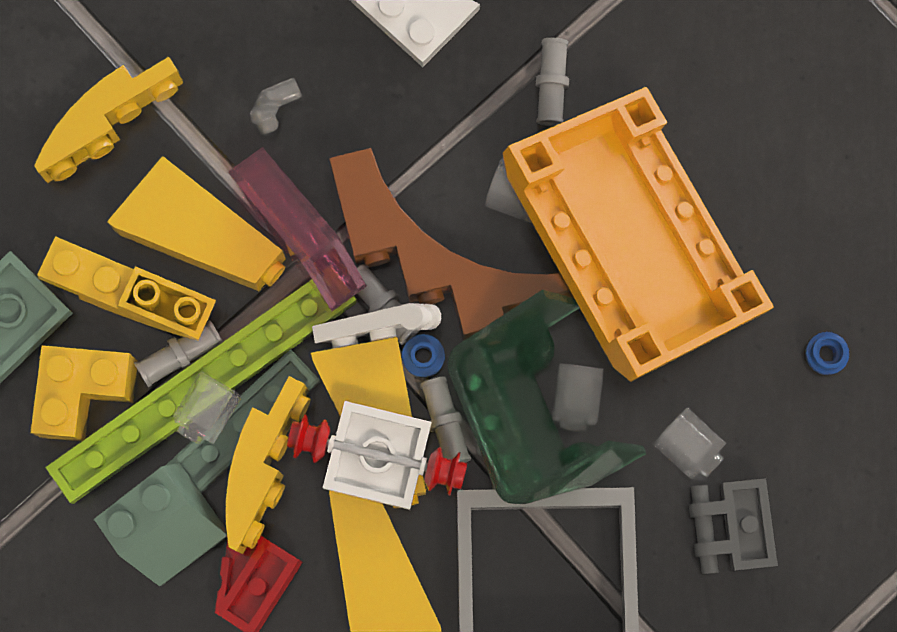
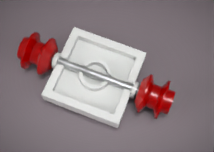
[287,401,467,510]

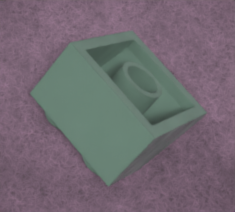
[94,463,227,586]

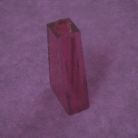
[228,147,367,311]

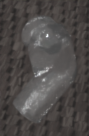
[250,78,302,134]

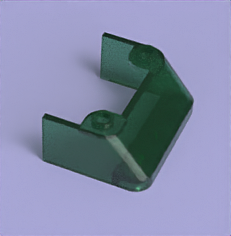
[448,290,646,504]

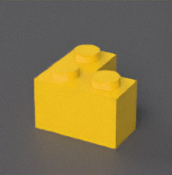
[31,346,138,442]

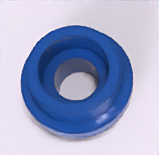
[805,332,849,375]
[402,334,445,378]

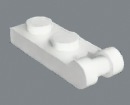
[312,303,441,349]

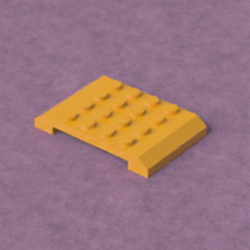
[503,87,774,382]

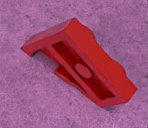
[215,536,303,632]

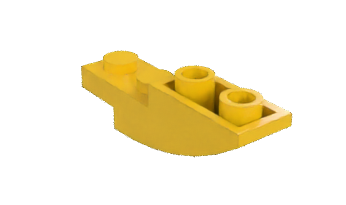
[34,57,183,183]
[37,236,216,341]
[226,376,311,554]

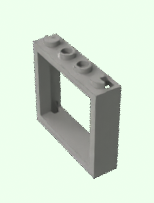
[457,487,639,632]

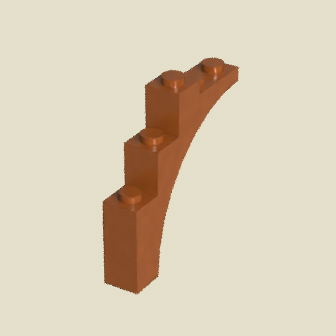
[329,148,576,344]

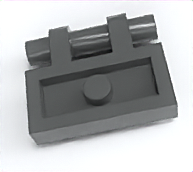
[689,478,778,574]

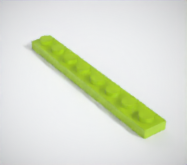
[45,266,357,504]

